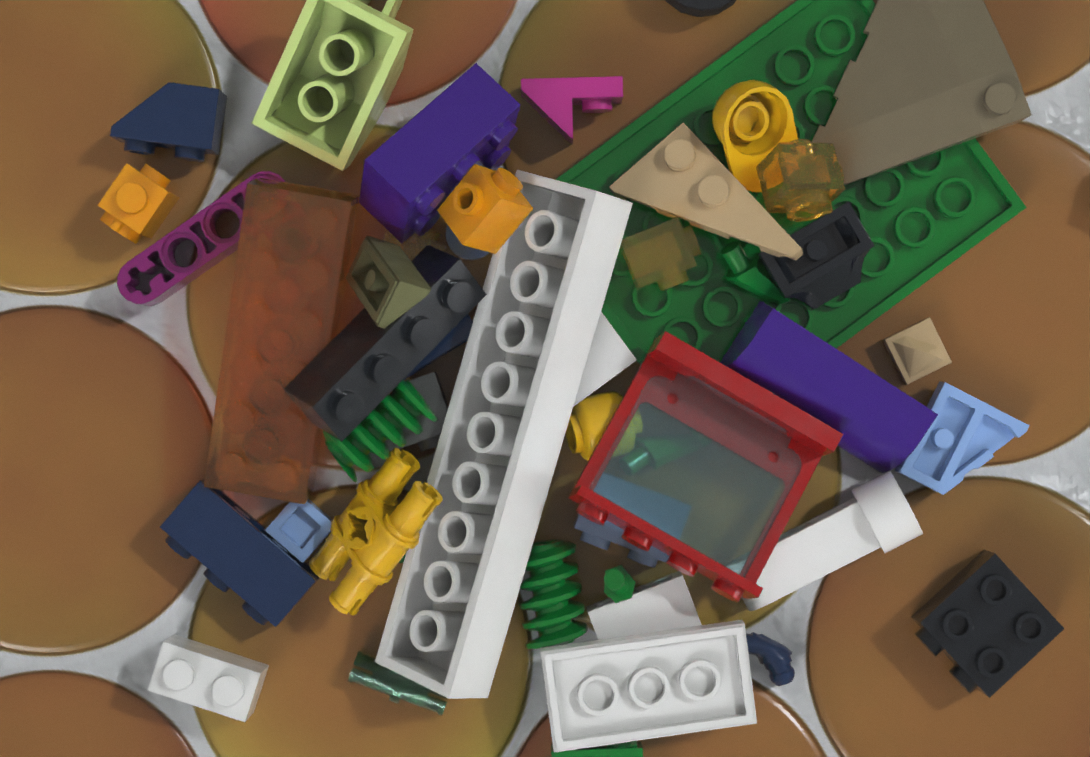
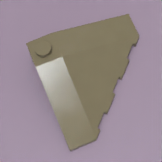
[810,0,1032,192]

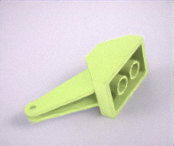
[251,0,414,171]

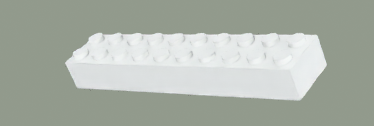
[375,170,633,699]

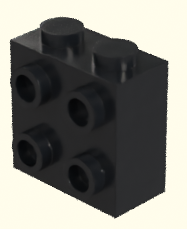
[911,549,1064,698]

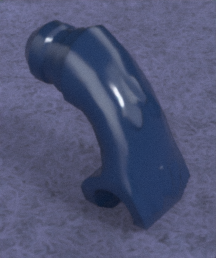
[746,632,795,686]

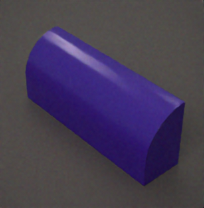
[720,300,938,473]

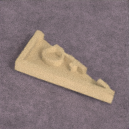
[609,123,803,261]

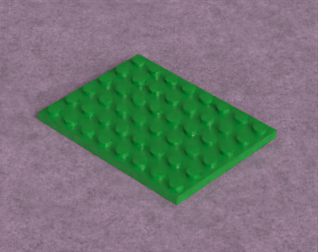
[555,0,1027,448]

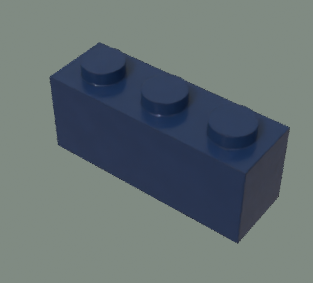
[160,478,320,627]

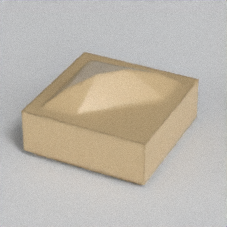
[882,317,952,385]

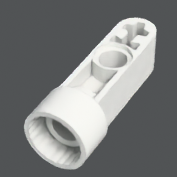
[725,471,923,611]

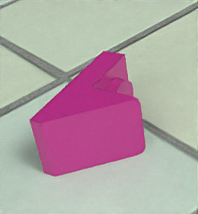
[521,76,623,144]

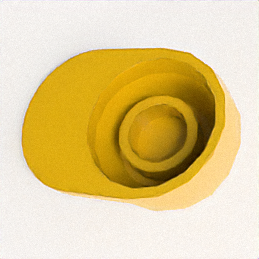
[712,80,799,193]

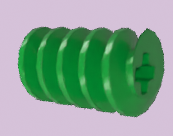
[322,379,439,482]
[519,539,588,649]

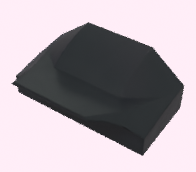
[758,201,875,309]

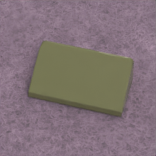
[346,235,431,328]

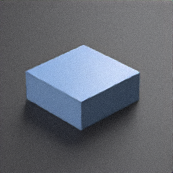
[265,492,332,563]

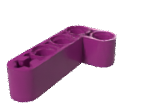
[117,171,323,306]

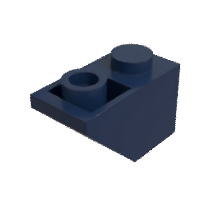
[110,82,227,162]

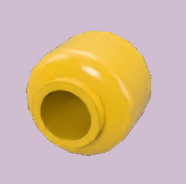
[565,391,642,461]

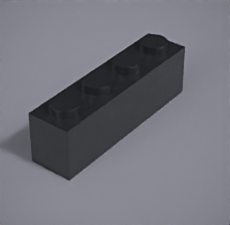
[283,245,487,442]

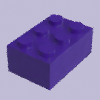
[359,63,521,244]

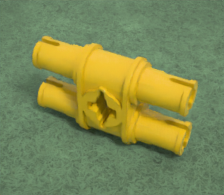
[309,448,443,616]

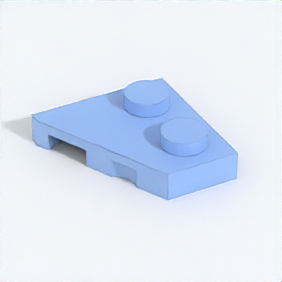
[895,381,1030,495]

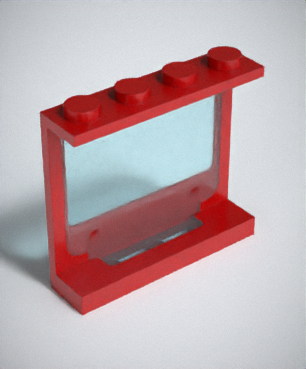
[568,331,843,602]

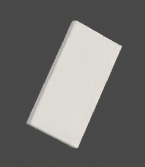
[540,620,757,753]

